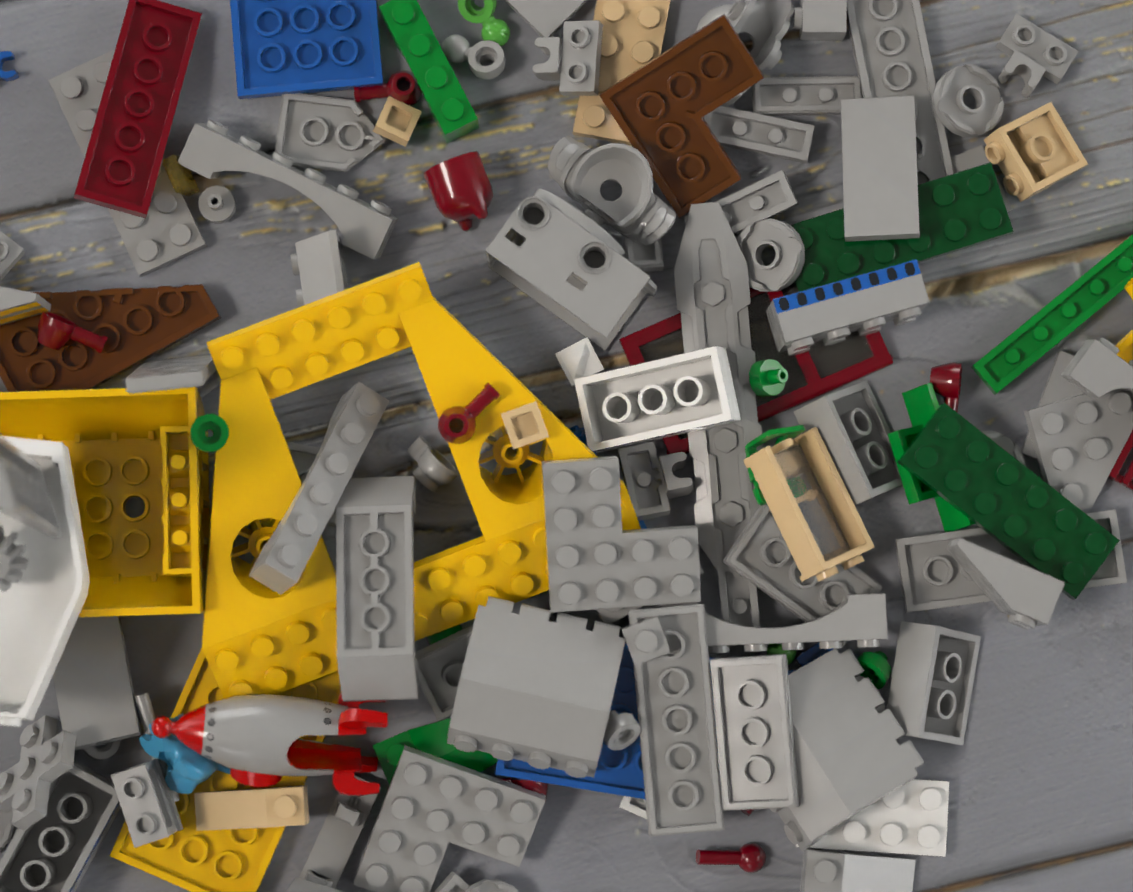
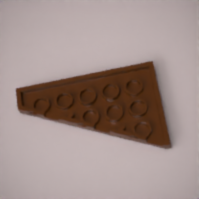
[0,284,221,392]

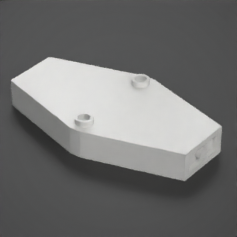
[0,436,90,727]

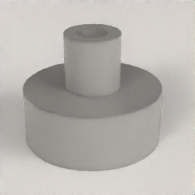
[198,185,236,224]
[603,710,641,750]

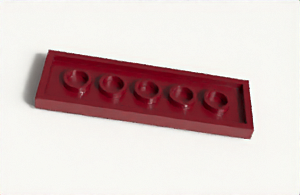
[74,0,202,219]

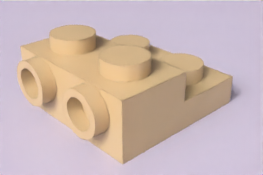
[984,102,1088,202]

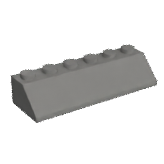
[0,436,62,539]

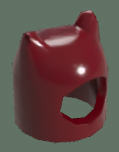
[424,151,493,231]

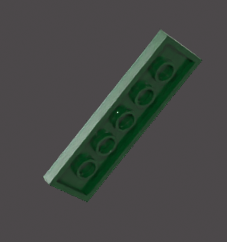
[791,162,1014,292]
[897,403,1120,600]

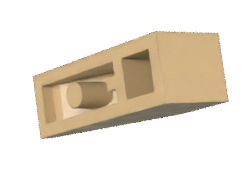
[195,785,310,831]

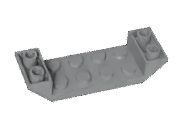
[336,476,419,702]

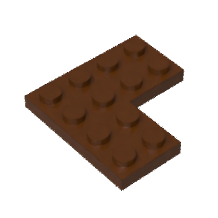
[599,13,764,218]

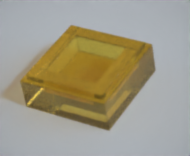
[163,155,200,197]

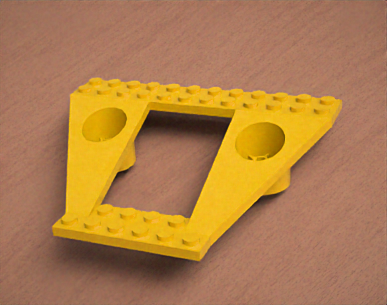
[202,262,641,699]

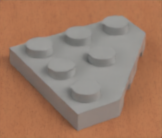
[1024,389,1133,510]

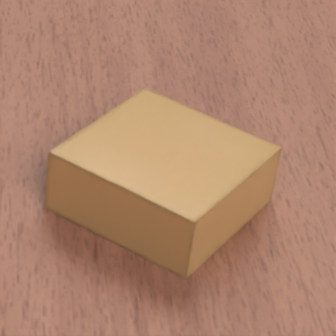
[372,96,422,147]
[501,401,549,450]

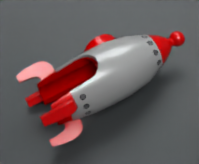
[151,694,388,796]

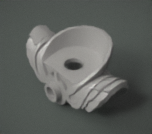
[695,0,794,107]
[548,136,676,245]

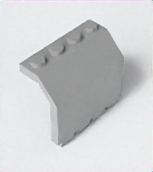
[447,596,625,778]
[769,648,925,851]

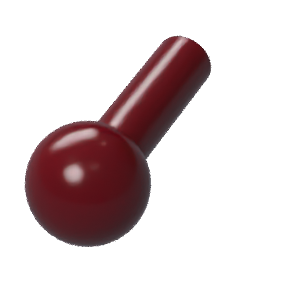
[696,843,766,873]

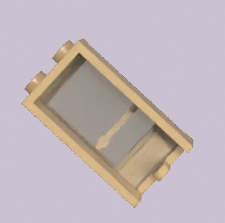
[743,427,875,582]

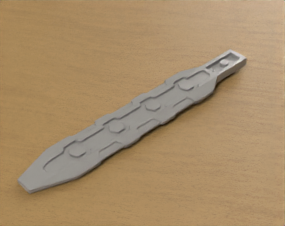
[674,202,763,627]

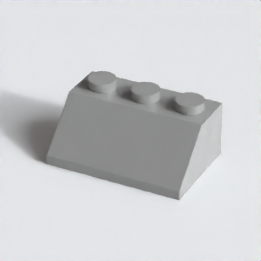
[290,230,349,307]
[794,380,903,506]
[886,621,981,746]

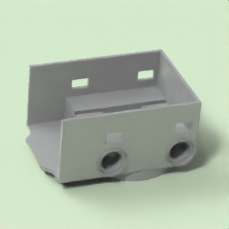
[485,189,658,351]

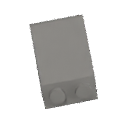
[946,538,1065,630]
[800,848,915,892]

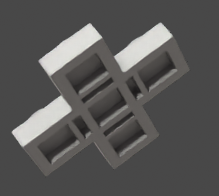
[0,715,76,830]

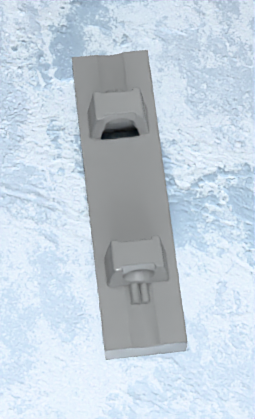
[299,774,382,889]

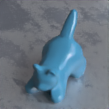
[139,714,231,794]

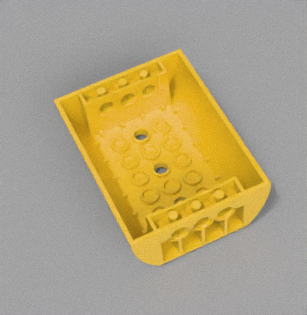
[0,387,210,617]

